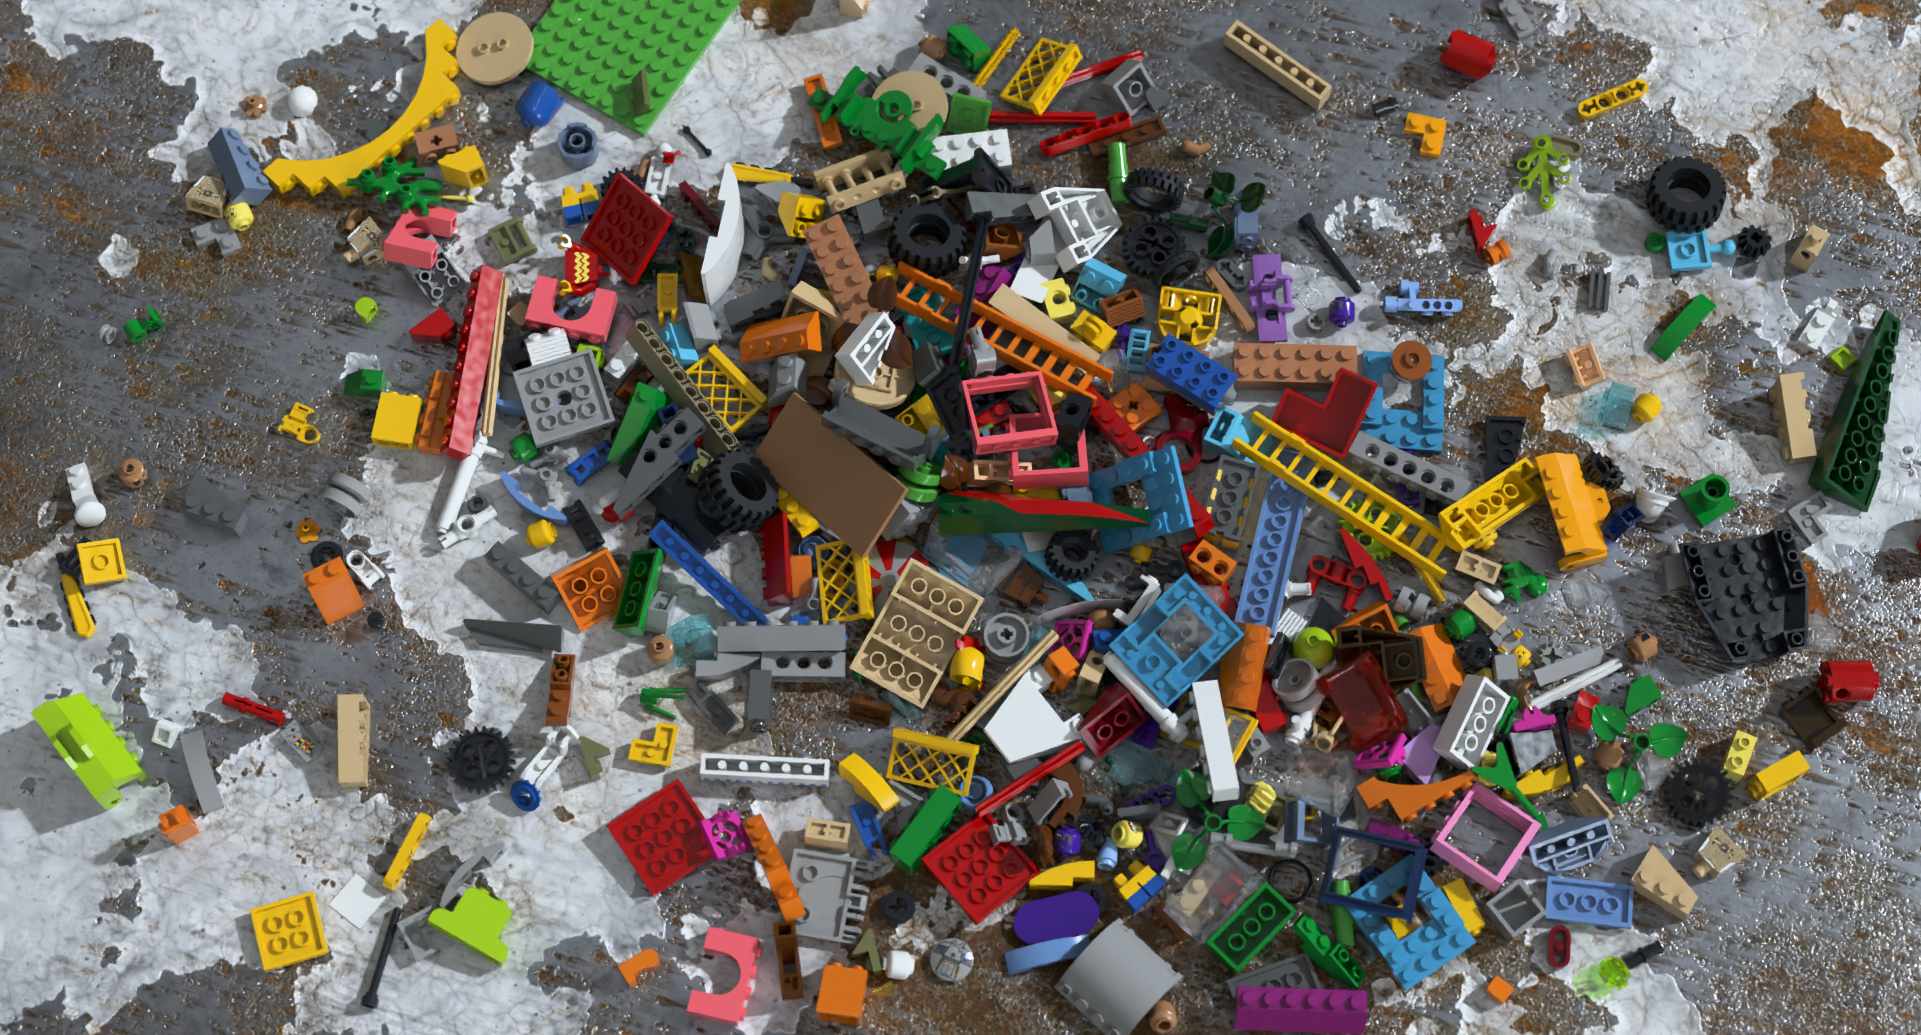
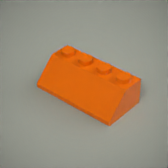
[739,311,822,365]
[1218,621,1271,712]
[1407,623,1466,716]

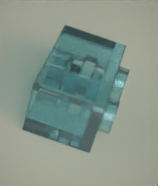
[1598,382,1636,432]

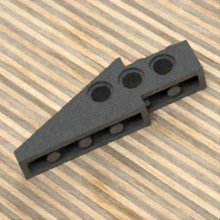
[613,407,707,520]

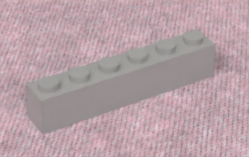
[717,620,846,652]

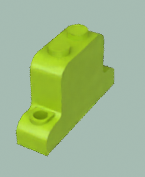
[427,887,511,967]

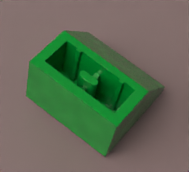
[947,24,991,73]

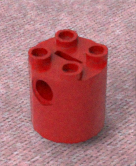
[1439,28,1497,80]
[1817,659,1880,703]

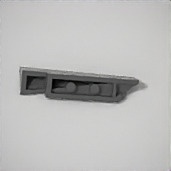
[964,191,1045,226]
[463,619,565,653]

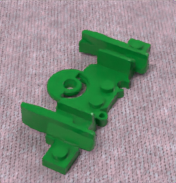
[807,66,947,181]

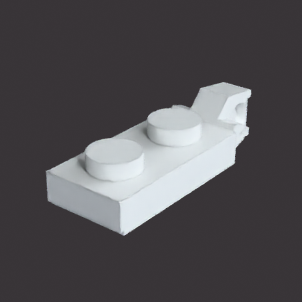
[1797,299,1838,352]

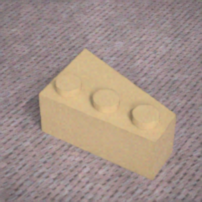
[1627,845,1698,920]

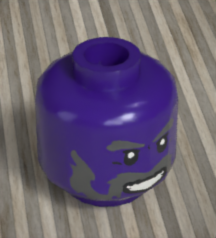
[1328,297,1355,328]
[1053,825,1082,858]

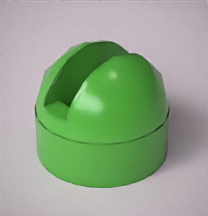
[1393,614,1411,632]

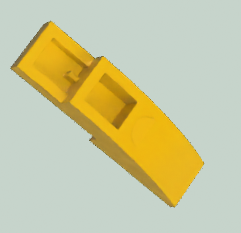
[1501,755,1584,800]

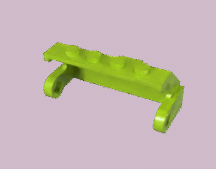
[31,693,147,810]

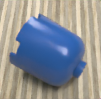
[516,77,566,128]

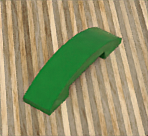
[1650,293,1717,362]

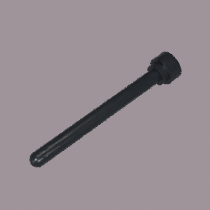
[1298,212,1362,294]
[1550,700,1581,792]
[360,907,401,1009]

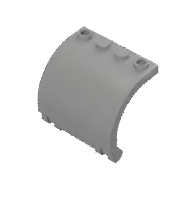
[1208,778,1300,858]
[1055,918,1184,1035]

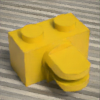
[1070,310,1117,357]

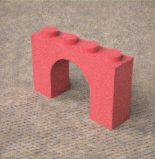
[382,205,457,270]
[525,275,618,344]
[687,927,763,1026]

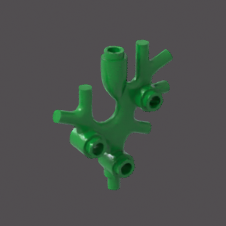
[347,156,443,216]

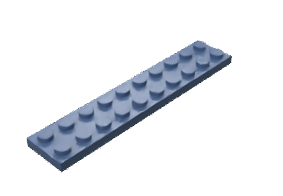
[1234,446,1316,638]

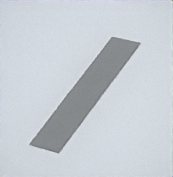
[1534,646,1607,686]

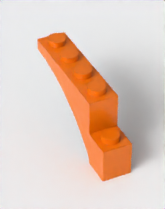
[1356,770,1475,823]
[741,813,806,921]

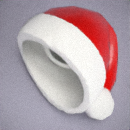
[593,487,634,524]

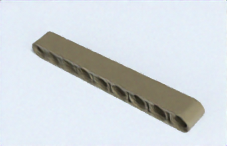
[625,319,747,457]

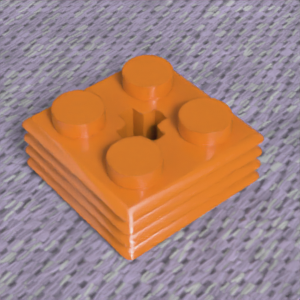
[1107,380,1162,433]

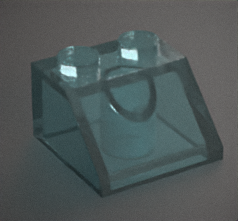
[670,612,718,667]

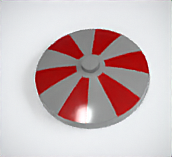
[849,541,930,621]

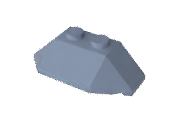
[1527,817,1613,875]

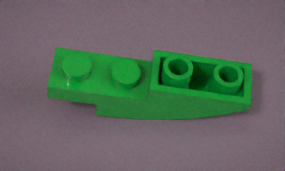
[1291,912,1367,989]

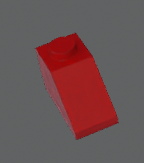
[408,307,458,344]
[1567,690,1600,736]

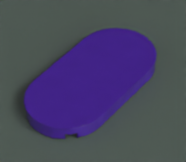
[1014,891,1099,945]

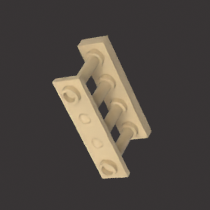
[813,148,906,214]

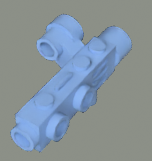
[1384,279,1462,316]

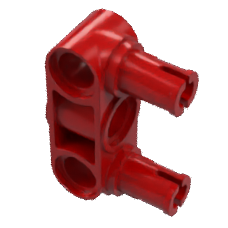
[1305,555,1367,612]

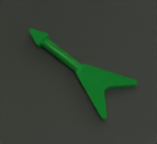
[1470,742,1549,830]

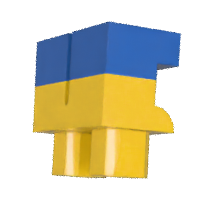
[561,182,600,226]
[1113,860,1166,914]

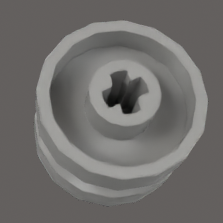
[317,471,372,519]
[983,613,1030,665]
[1272,658,1326,713]

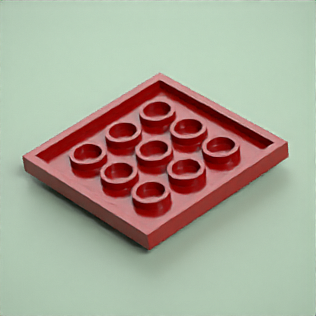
[580,172,674,285]
[606,778,725,897]
[920,813,1041,926]

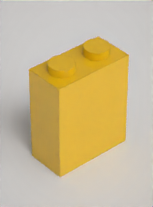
[371,391,424,451]

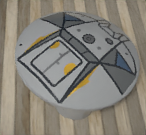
[930,938,973,981]

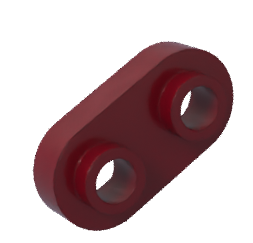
[1547,925,1571,970]

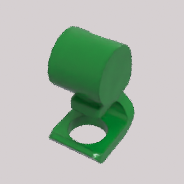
[123,306,165,343]

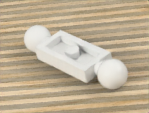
[644,143,672,206]

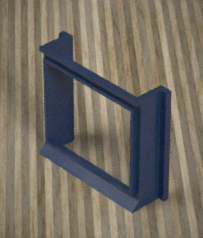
[1317,826,1428,925]

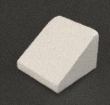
[151,719,181,749]

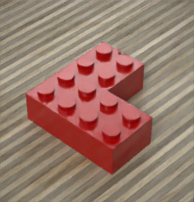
[1271,367,1380,459]

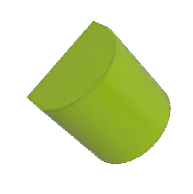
[355,297,378,325]

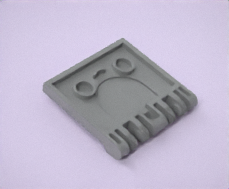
[780,848,874,947]

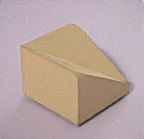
[507,301,528,332]

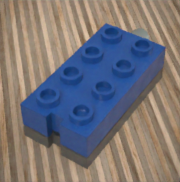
[1144,333,1238,416]

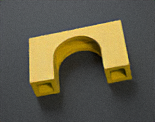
[1382,878,1485,941]

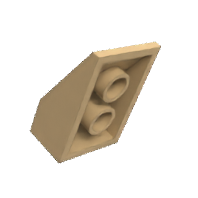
[781,281,845,351]

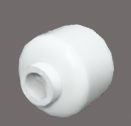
[881,950,914,980]

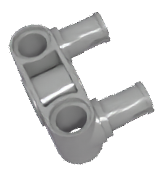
[964,326,997,380]

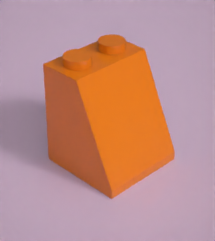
[302,556,366,625]
[816,962,868,1026]

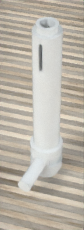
[436,430,506,535]
[1284,647,1338,748]
[1102,650,1194,744]

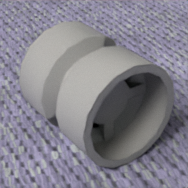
[1393,586,1431,622]

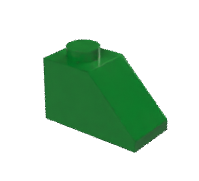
[343,369,387,398]
[1622,674,1662,719]

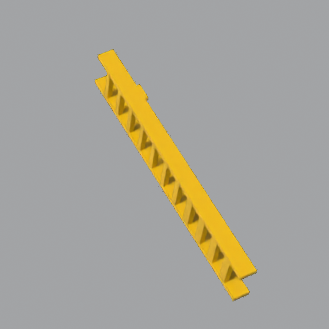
[1231,411,1461,581]

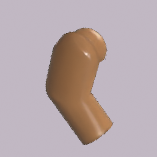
[1181,140,1212,157]

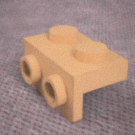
[1565,342,1606,390]

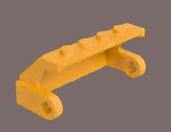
[1532,452,1611,571]

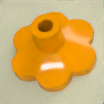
[295,519,321,544]

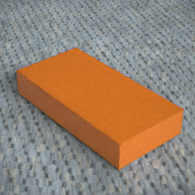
[790,554,812,598]

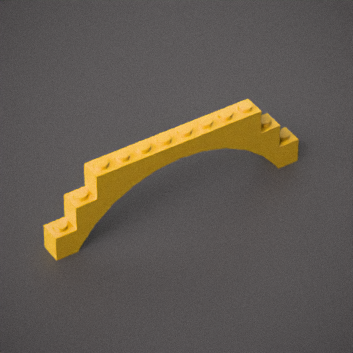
[263,18,461,199]

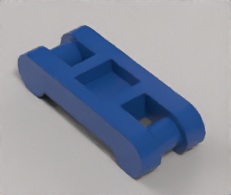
[565,440,611,487]

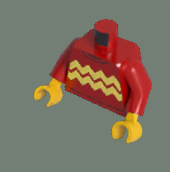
[557,235,611,297]

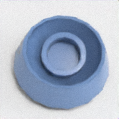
[795,536,831,570]
[957,775,993,811]

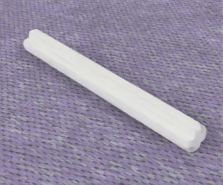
[1528,657,1623,709]

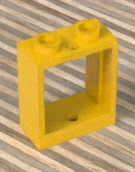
[1746,750,1810,802]

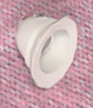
[1634,486,1677,524]

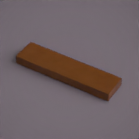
[1086,115,1167,161]

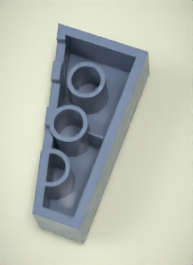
[207,128,273,205]

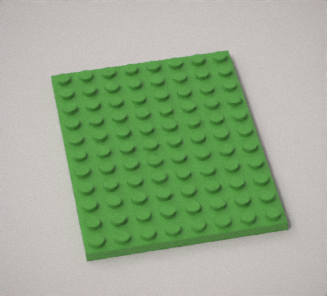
[525,0,741,137]

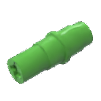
[1107,142,1129,205]
[1329,880,1355,947]

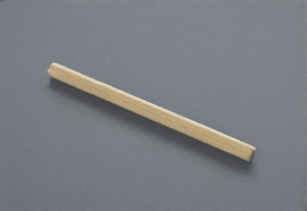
[481,278,510,437]
[924,629,1059,772]

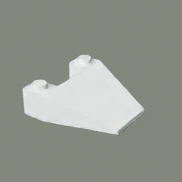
[1027,187,1123,273]
[983,664,1084,764]

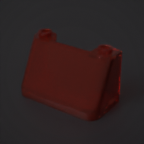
[1315,651,1409,755]

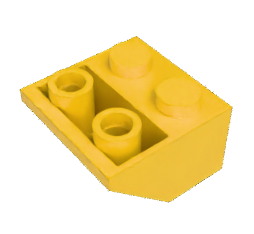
[438,145,489,189]
[778,191,826,238]
[895,394,948,438]

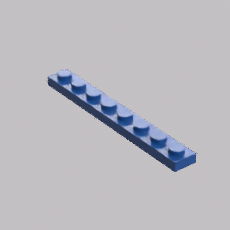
[648,520,770,625]

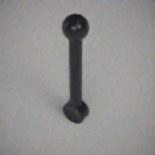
[683,126,712,156]

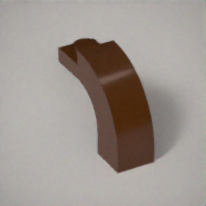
[1046,761,1083,833]
[773,920,804,1001]

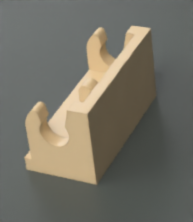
[1455,550,1502,585]
[1460,590,1507,636]
[1566,783,1615,823]
[805,818,851,853]

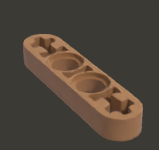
[1203,266,1255,334]

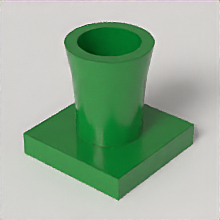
[1678,473,1737,529]

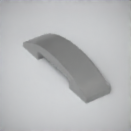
[180,729,225,814]
[440,843,507,910]

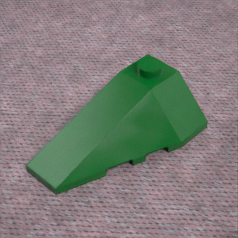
[606,382,673,466]

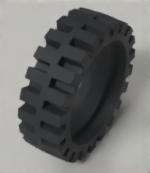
[1124,167,1185,213]

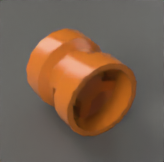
[1483,239,1511,266]

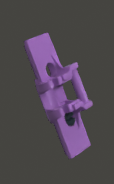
[1247,254,1295,343]

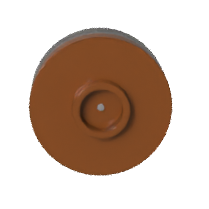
[1388,341,1432,384]

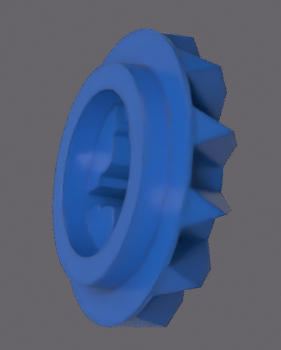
[510,779,542,812]

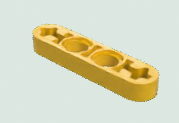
[1576,79,1648,121]
[383,812,432,891]

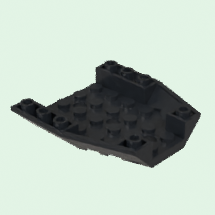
[1678,526,1809,664]

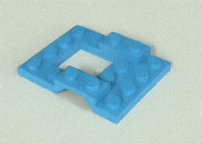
[1359,350,1445,454]
[1089,446,1194,555]
[1108,573,1245,708]
[1345,853,1476,992]

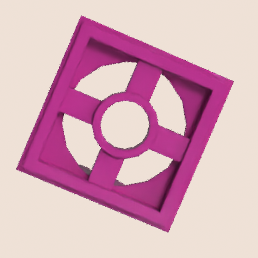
[1048,620,1094,664]
[1507,706,1556,734]
[1353,733,1407,770]
[698,810,753,862]

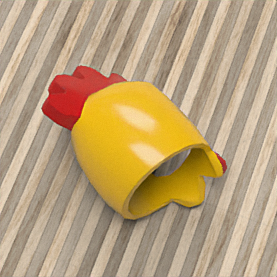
[949,635,987,692]

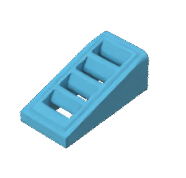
[1124,328,1151,374]

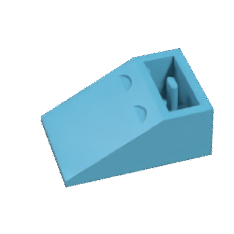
[1202,406,1275,468]

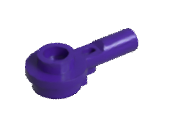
[1117,324,1130,364]
[1144,830,1166,872]

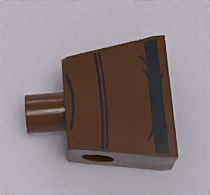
[997,558,1050,609]

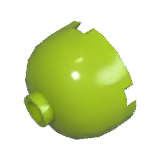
[1292,627,1334,670]

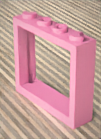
[1430,781,1541,894]

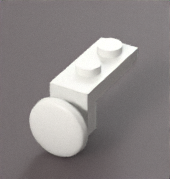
[65,462,106,527]
[520,724,579,790]

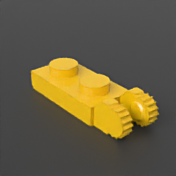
[657,273,678,327]

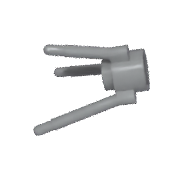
[1319,838,1373,871]

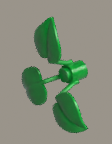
[1591,705,1689,804]
[1172,769,1266,871]

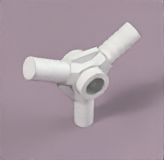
[958,254,1000,273]

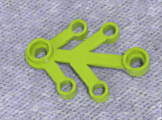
[1517,135,1571,210]

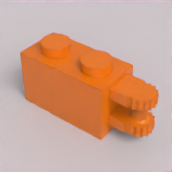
[158,804,200,844]

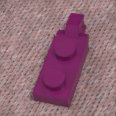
[1364,817,1420,853]

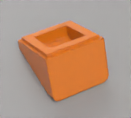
[1484,975,1514,1005]

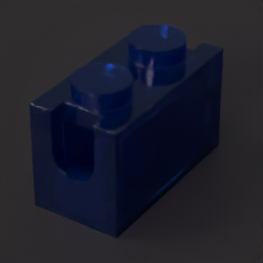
[1599,502,1645,543]

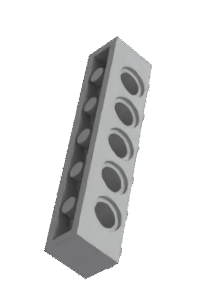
[1348,431,1471,507]

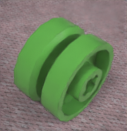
[895,460,942,503]

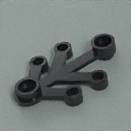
[1121,560,1186,615]

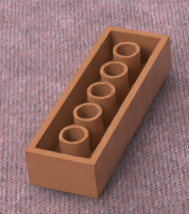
[802,214,887,326]
[1232,343,1357,392]

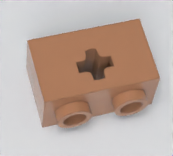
[414,124,460,163]

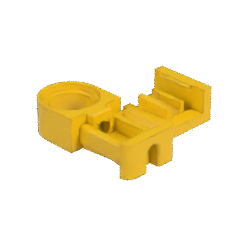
[278,402,321,446]

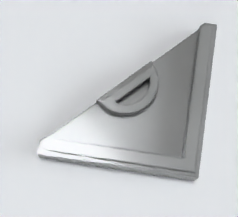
[888,779,924,833]

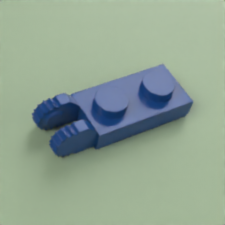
[849,800,889,861]

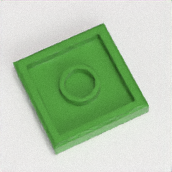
[946,92,992,134]

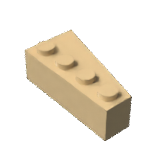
[1769,372,1817,465]
[335,694,370,788]

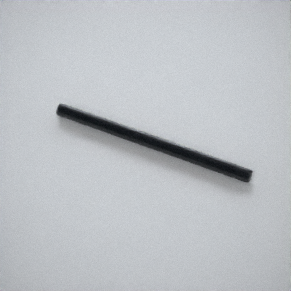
[948,218,989,370]

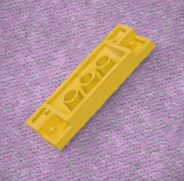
[1438,457,1546,552]

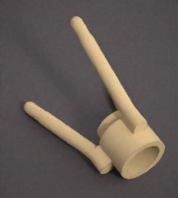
[1311,710,1348,753]

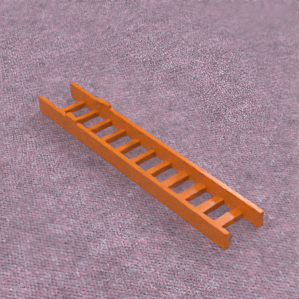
[895,261,1114,408]

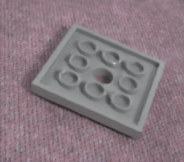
[513,348,616,448]

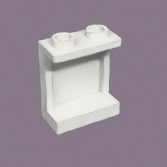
[1112,574,1162,628]

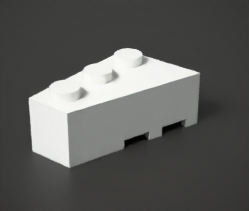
[835,312,896,386]

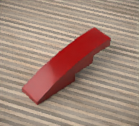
[1337,528,1394,601]

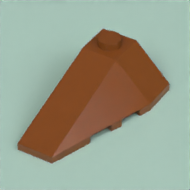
[973,186,1024,263]

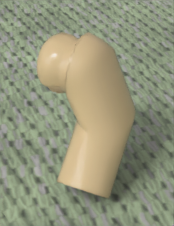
[762,257,783,282]

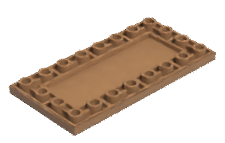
[754,392,909,558]

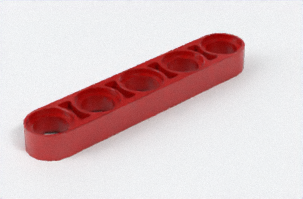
[1039,112,1132,156]

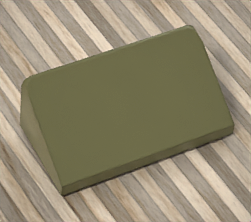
[632,69,650,115]

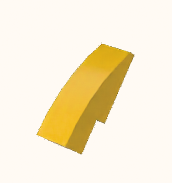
[839,753,899,813]
[1029,861,1094,890]

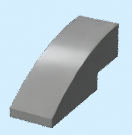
[695,653,761,682]

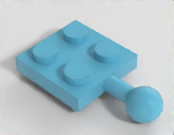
[1664,229,1736,272]

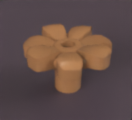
[242,94,268,118]

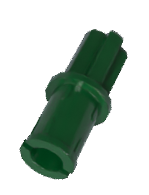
[1169,212,1210,232]

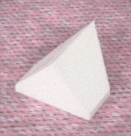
[1148,811,1189,863]

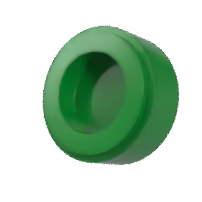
[1644,233,1665,254]
[1051,450,1072,469]

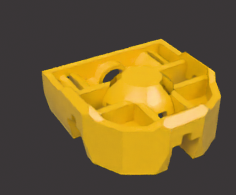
[1156,286,1222,350]

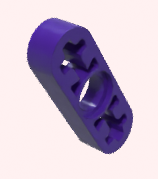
[1121,784,1177,822]

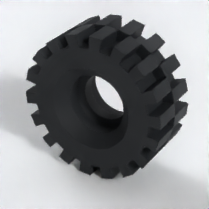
[1044,530,1100,583]

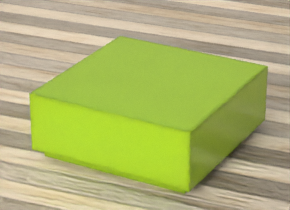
[1827,345,1857,374]

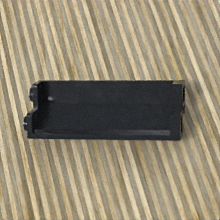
[618,442,740,553]

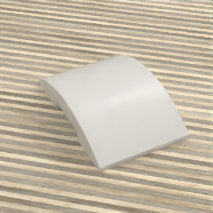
[701,163,745,306]

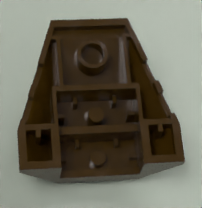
[1334,625,1427,711]

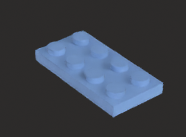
[1544,876,1634,929]

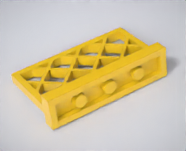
[1000,37,1082,116]
[685,345,768,433]
[815,540,875,624]
[886,727,980,796]

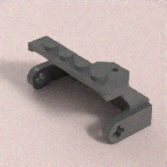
[821,378,942,471]

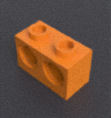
[1187,539,1237,588]
[1042,646,1080,694]

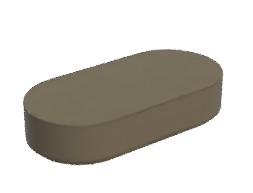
[1543,134,1584,160]

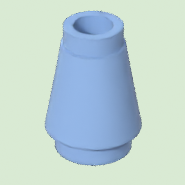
[1096,837,1117,871]

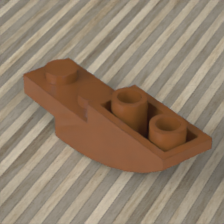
[545,654,576,726]

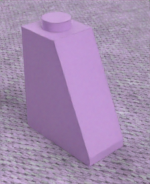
[1402,722,1442,785]

